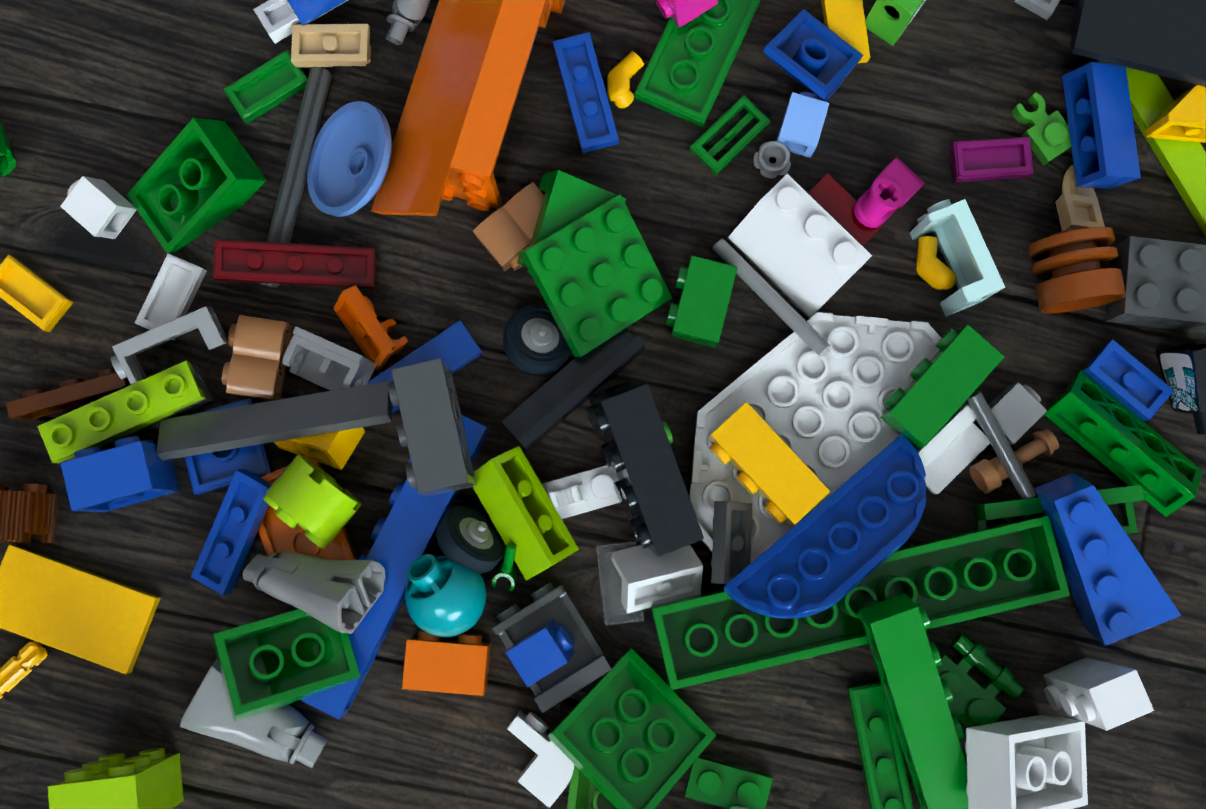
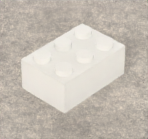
[965,715,1088,809]

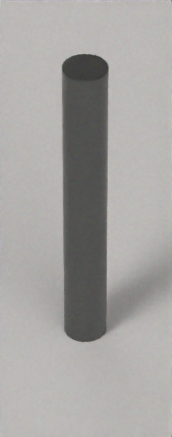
[967,390,1036,499]

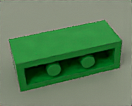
[880,325,1005,449]

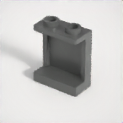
[492,582,612,713]

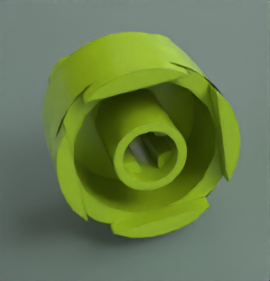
[263,454,362,549]

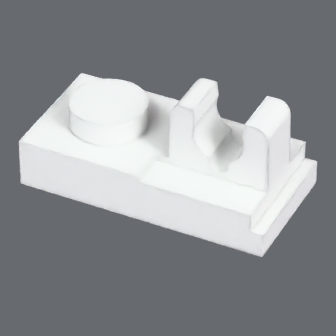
[542,465,621,519]

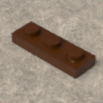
[6,368,134,422]

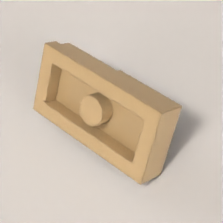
[291,24,371,67]

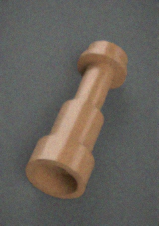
[969,429,1059,494]

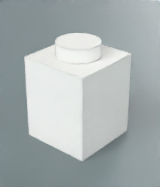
[60,176,137,239]

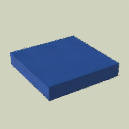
[184,398,273,495]

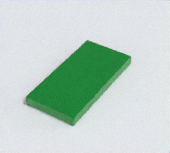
[634,0,761,128]

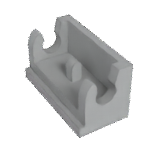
[282,326,377,391]

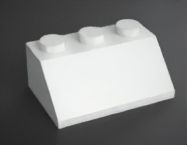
[727,174,872,319]

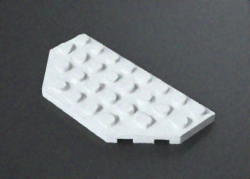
[689,312,941,563]

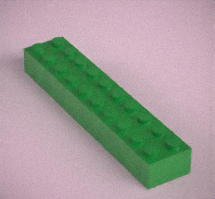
[651,516,1070,690]

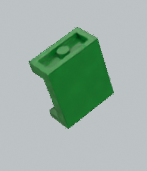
[517,170,626,275]

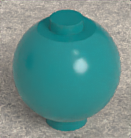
[405,554,487,637]

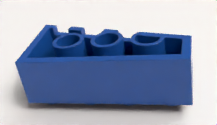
[1035,473,1182,646]

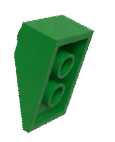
[127,117,267,254]
[213,609,360,722]

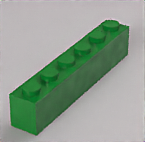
[858,593,968,809]

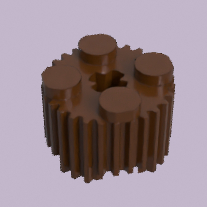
[0,483,58,544]

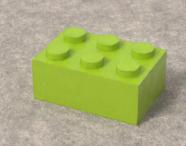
[48,748,184,809]

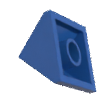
[763,9,863,102]

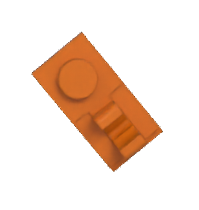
[333,285,408,371]

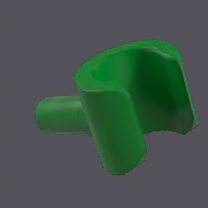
[492,542,518,591]

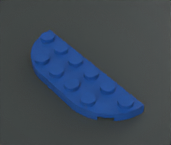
[724,433,927,619]

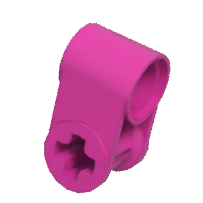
[854,157,925,228]

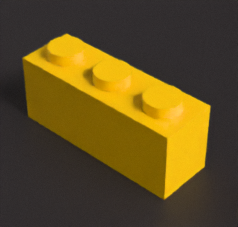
[708,402,831,525]

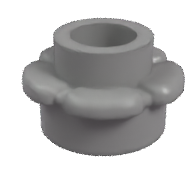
[753,141,791,179]

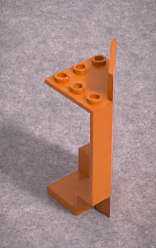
[371,0,566,216]

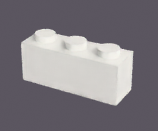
[1043,657,1154,731]

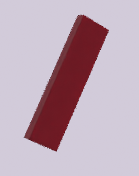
[213,239,375,289]

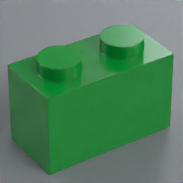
[666,256,737,348]

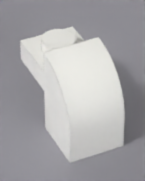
[507,711,574,808]

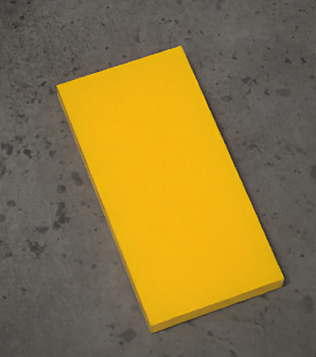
[0,544,161,675]

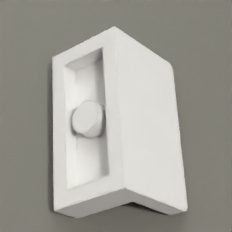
[916,405,990,494]
[612,545,703,613]

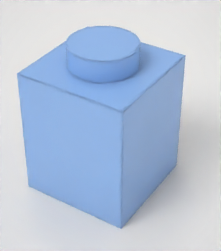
[776,92,830,158]

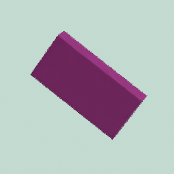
[950,137,1034,183]

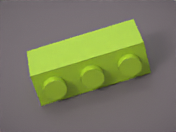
[473,446,579,581]

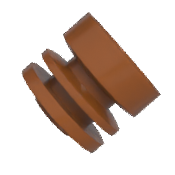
[1027,227,1126,314]

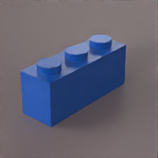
[1062,62,1141,189]

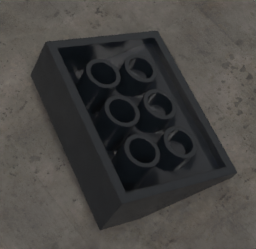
[1071,0,1206,87]

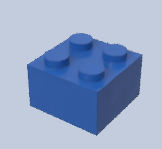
[60,436,180,512]

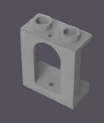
[110,306,228,384]

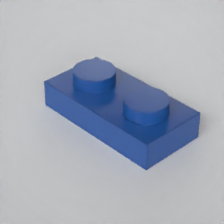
[1083,339,1174,421]

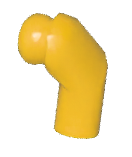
[607,51,644,108]
[916,236,957,290]

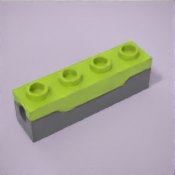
[37,361,216,464]

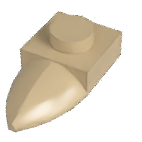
[1055,165,1105,231]

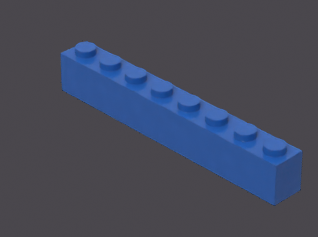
[301,415,490,720]

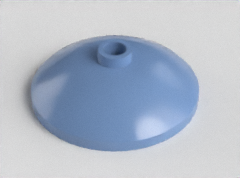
[307,101,392,217]

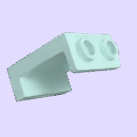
[910,199,1005,317]

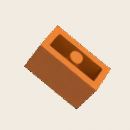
[402,630,491,696]

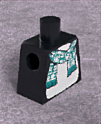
[1156,342,1206,434]

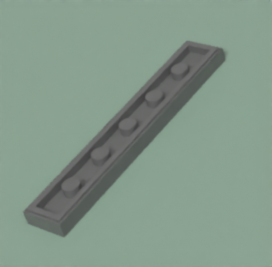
[156,381,393,461]

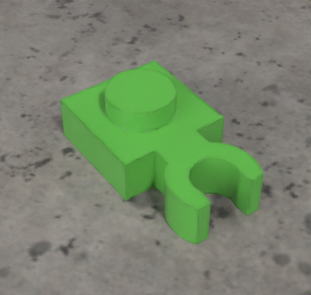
[1012,92,1071,166]

